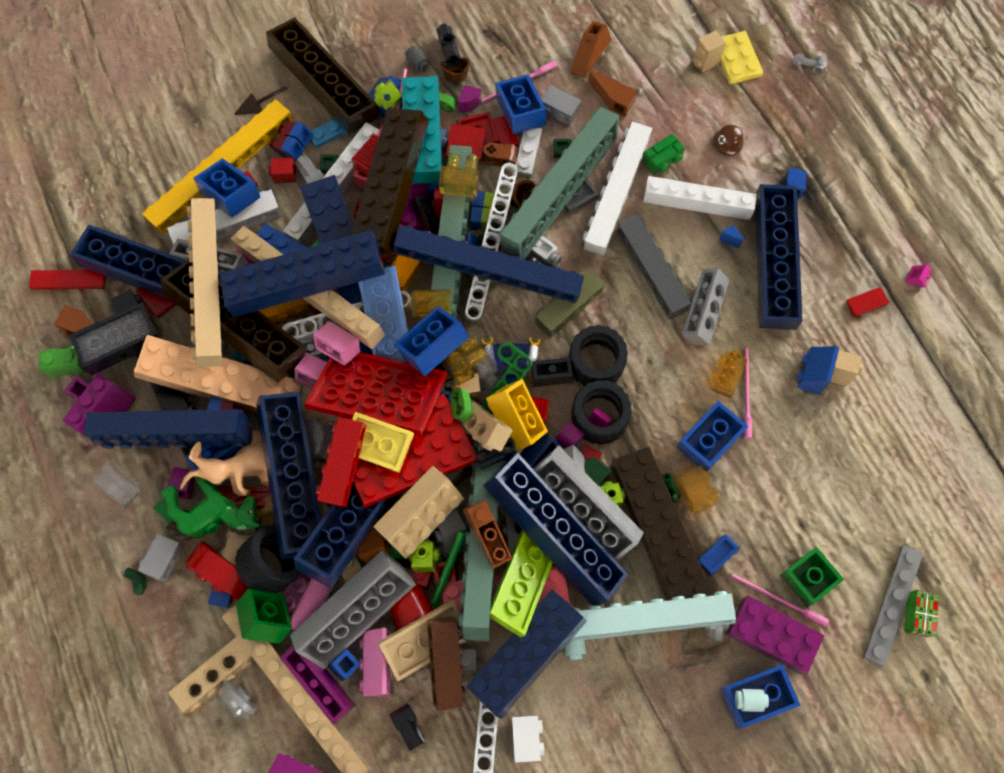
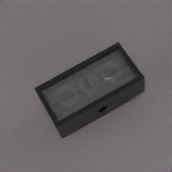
[69,302,162,376]

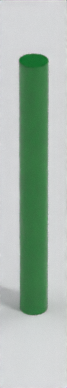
[430,530,466,608]

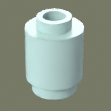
[564,640,586,660]
[735,689,769,712]

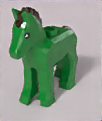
[153,476,261,541]

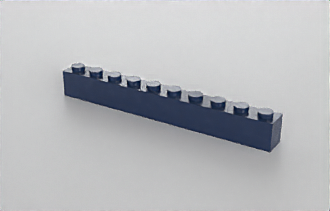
[393,225,584,303]

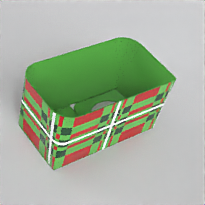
[904,590,939,637]

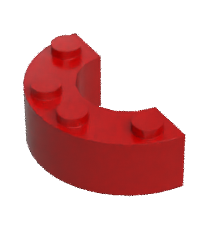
[186,540,250,602]

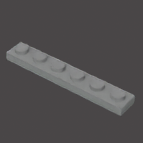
[862,545,923,667]

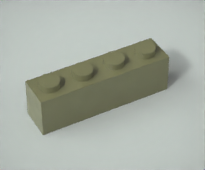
[535,269,605,338]

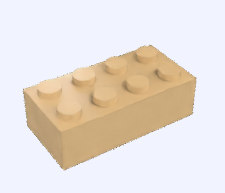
[373,466,464,559]

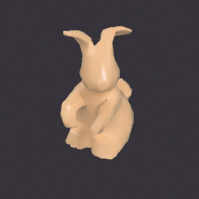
[180,430,269,496]

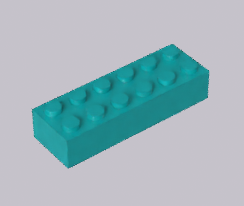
[402,76,443,184]

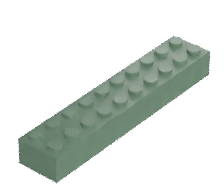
[500,107,619,259]
[428,145,476,319]
[459,440,503,641]

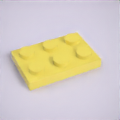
[720,31,763,84]
[352,412,414,473]

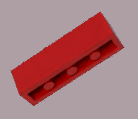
[316,417,367,507]

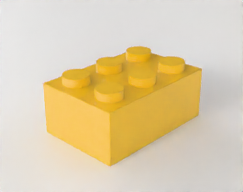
[486,379,548,451]

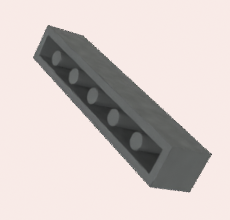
[616,213,692,320]

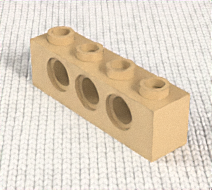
[459,399,513,451]
[168,637,254,714]

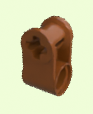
[483,142,517,166]

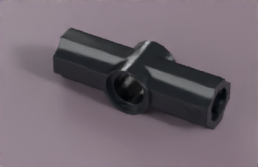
[436,23,461,67]

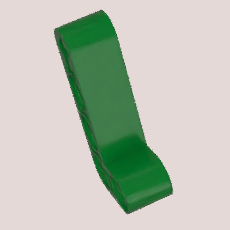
[481,342,531,415]

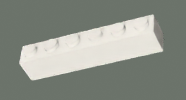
[643,176,757,220]
[167,189,282,245]

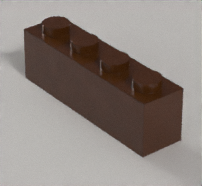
[427,617,465,711]

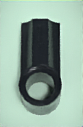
[475,437,516,470]
[389,703,426,751]

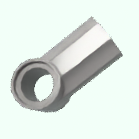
[294,156,324,184]

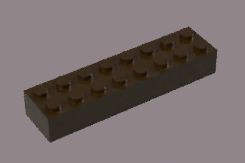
[266,17,378,135]
[350,108,429,257]
[161,259,306,383]
[610,447,714,601]

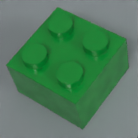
[780,546,844,607]
[236,589,292,644]

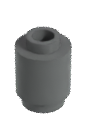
[405,46,430,72]

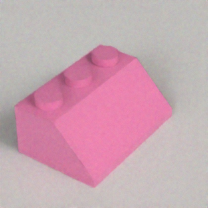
[282,573,334,630]
[360,628,391,697]

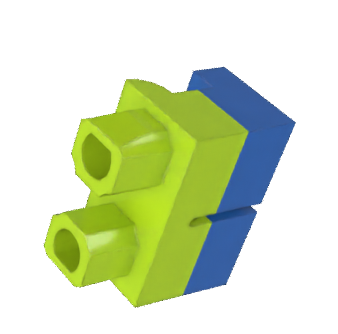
[470,191,504,230]

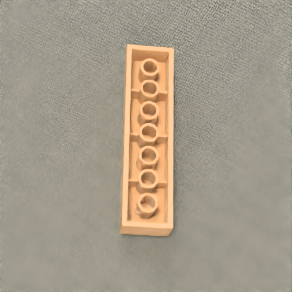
[134,335,301,413]

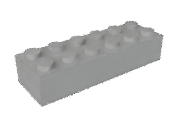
[533,445,644,561]
[290,550,416,669]

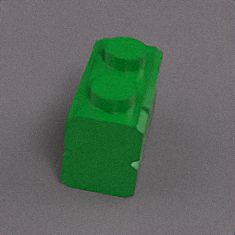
[642,134,685,174]

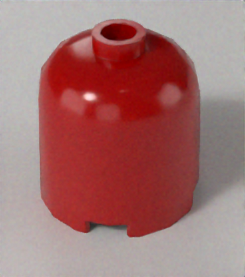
[390,585,433,631]

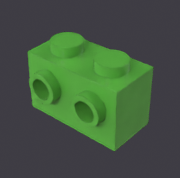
[39,346,86,377]

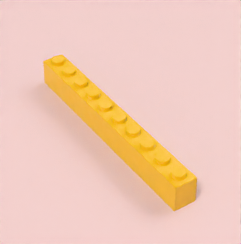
[142,99,293,235]

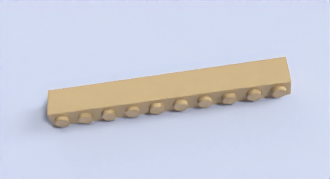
[187,198,222,367]
[230,225,385,350]
[222,605,371,773]

